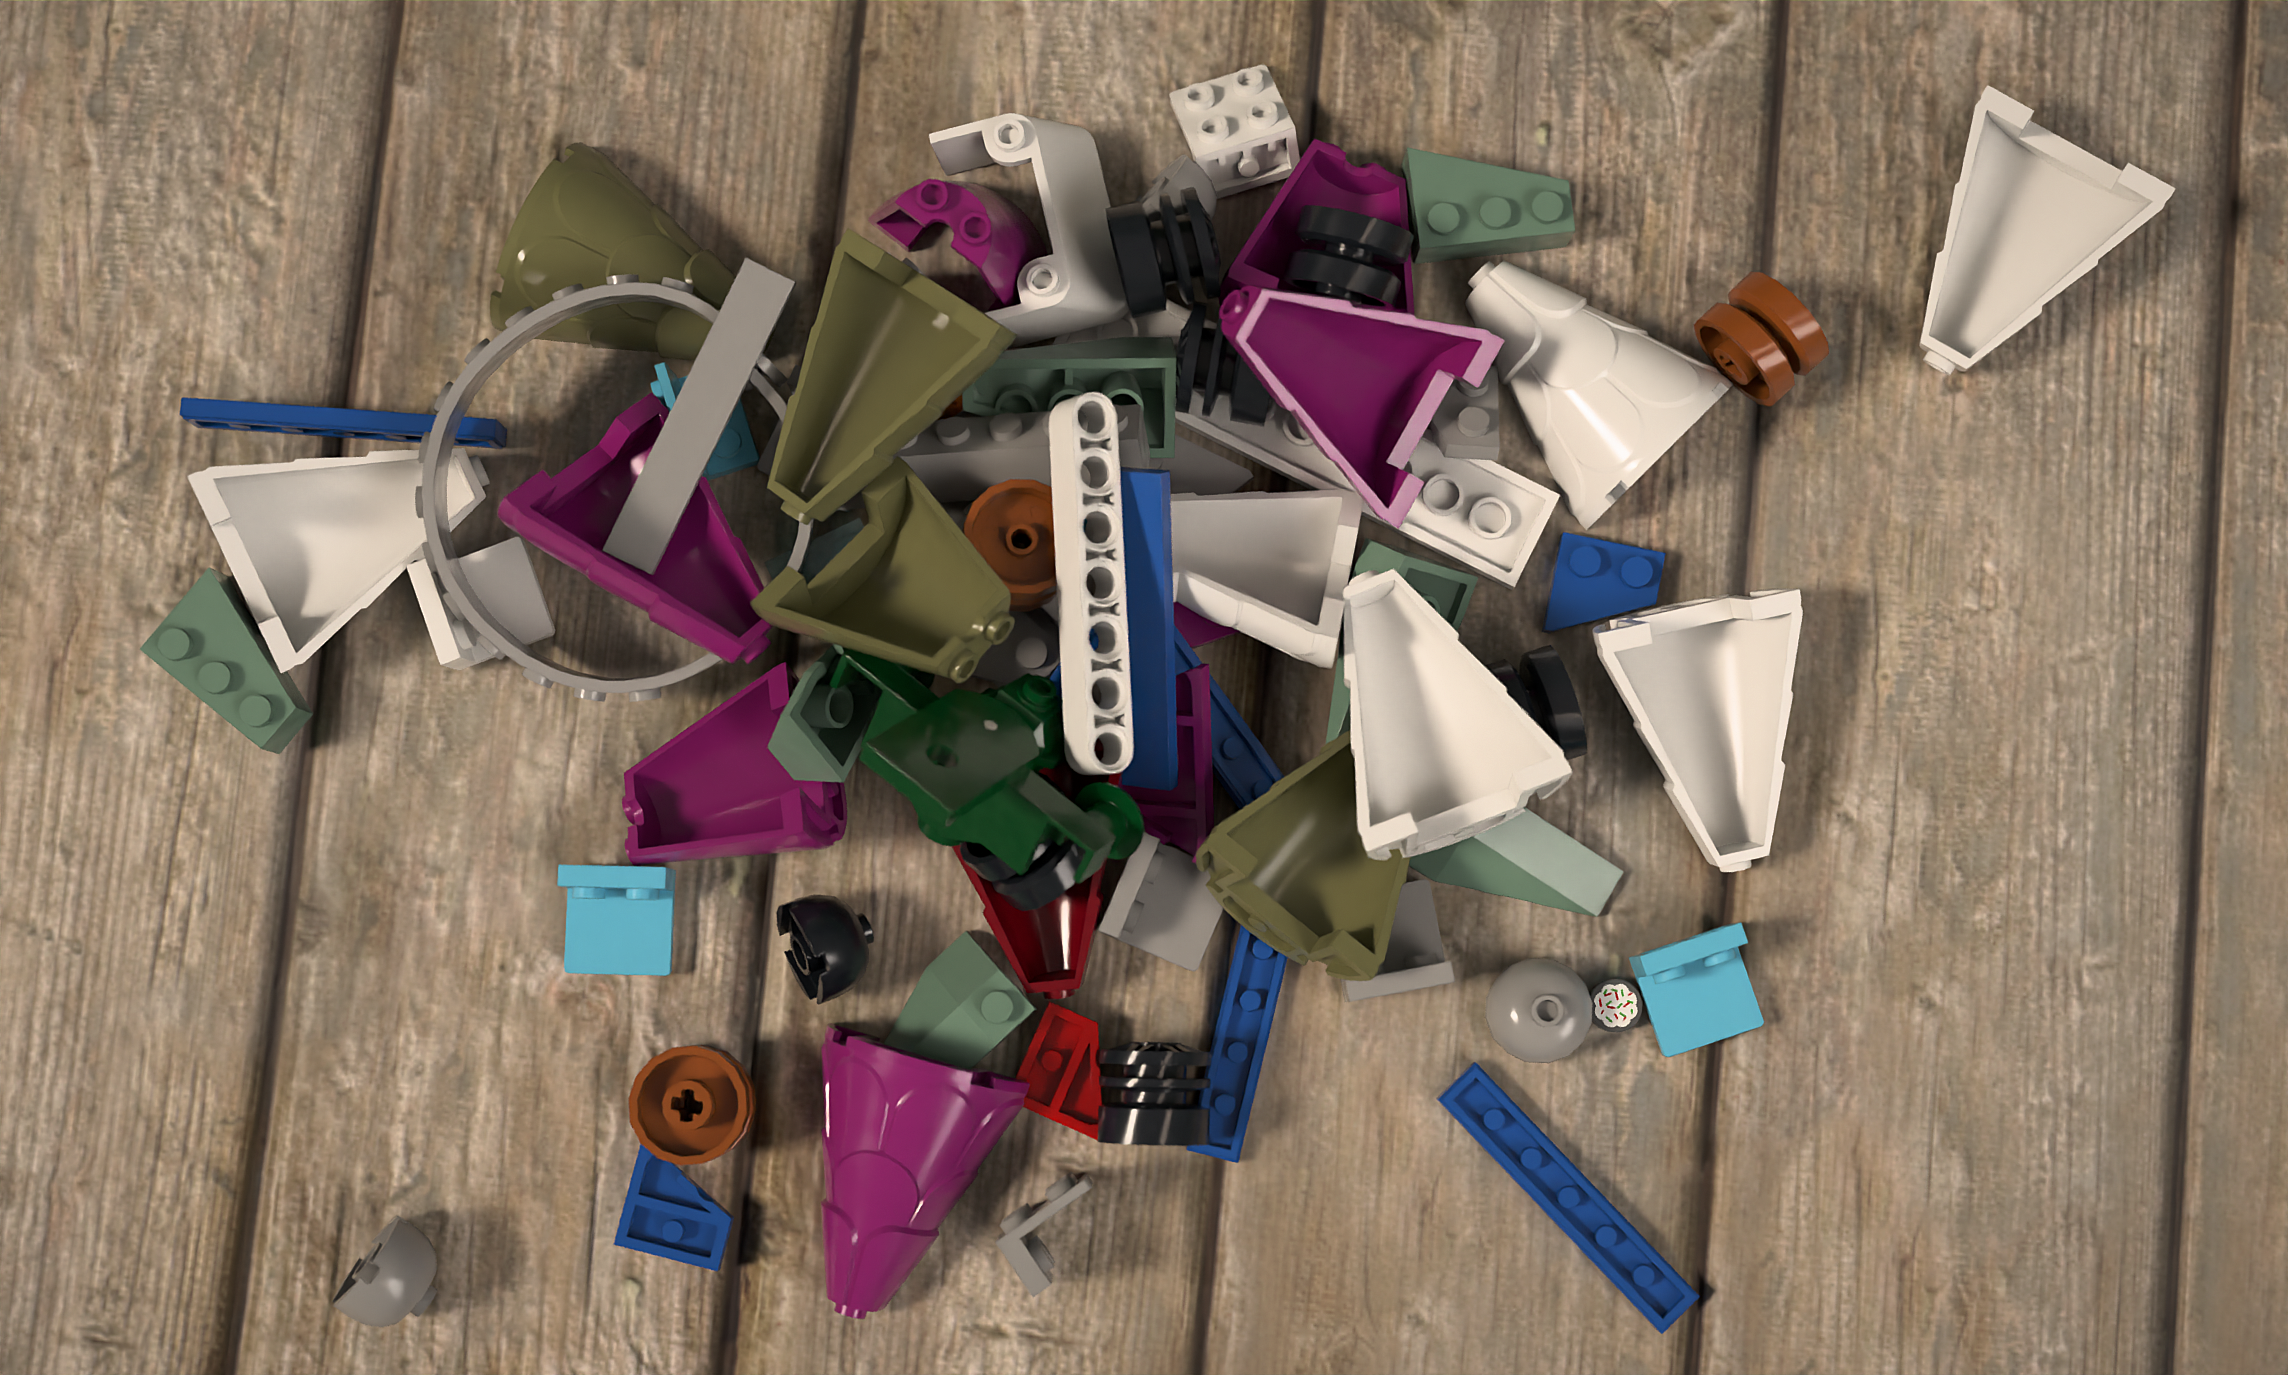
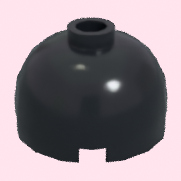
[776,894,874,1004]

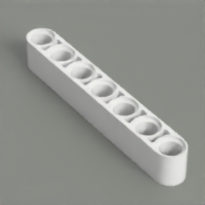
[1049,392,1134,775]

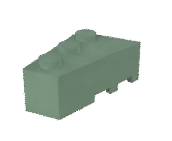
[1401,147,1575,264]
[140,567,313,754]

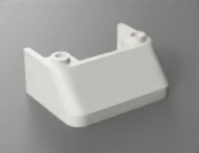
[929,113,1129,349]

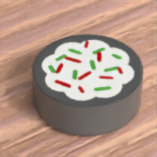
[1589,979,1642,1032]

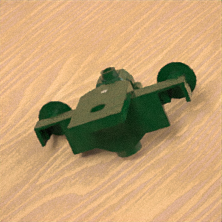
[830,649,1144,884]

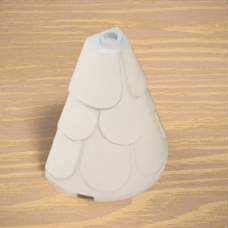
[1919,85,2175,376]
[1465,261,1733,530]
[187,448,490,673]
[1085,489,1364,669]
[1343,569,1573,860]
[1593,589,1803,872]

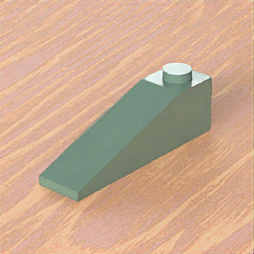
[962,337,1176,458]
[1326,538,1479,744]
[767,644,883,783]
[1409,807,1623,917]
[884,931,1037,1069]

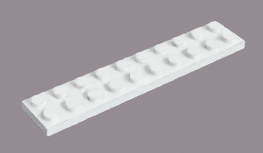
[1053,299,1560,590]

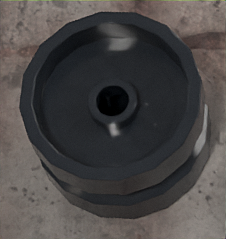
[1283,205,1414,309]
[1484,645,1587,760]
[960,771,1086,911]

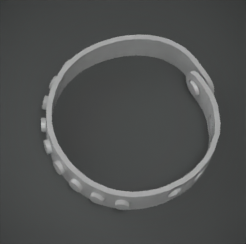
[415,274,814,702]

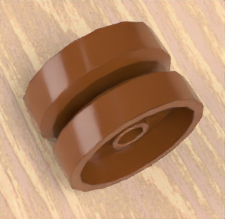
[1694,271,1829,407]
[962,479,1057,611]
[628,1045,756,1166]

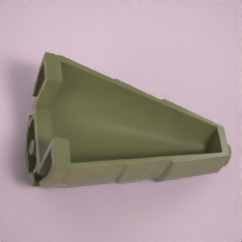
[490,142,775,360]
[767,228,1017,525]
[1196,729,1410,981]

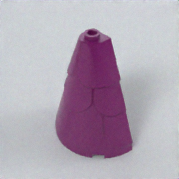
[1219,285,1505,529]
[497,392,773,664]
[821,1023,1030,1319]

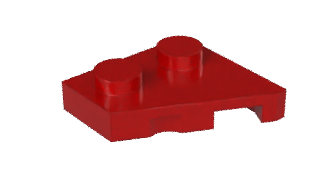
[1015,1001,1102,1140]

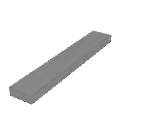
[602,258,796,575]

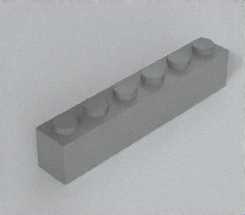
[838,404,1150,510]

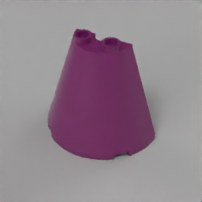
[1218,138,1415,315]
[868,179,1048,345]
[622,662,847,866]

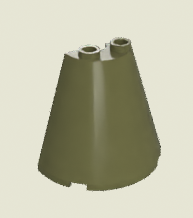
[751,456,1014,683]

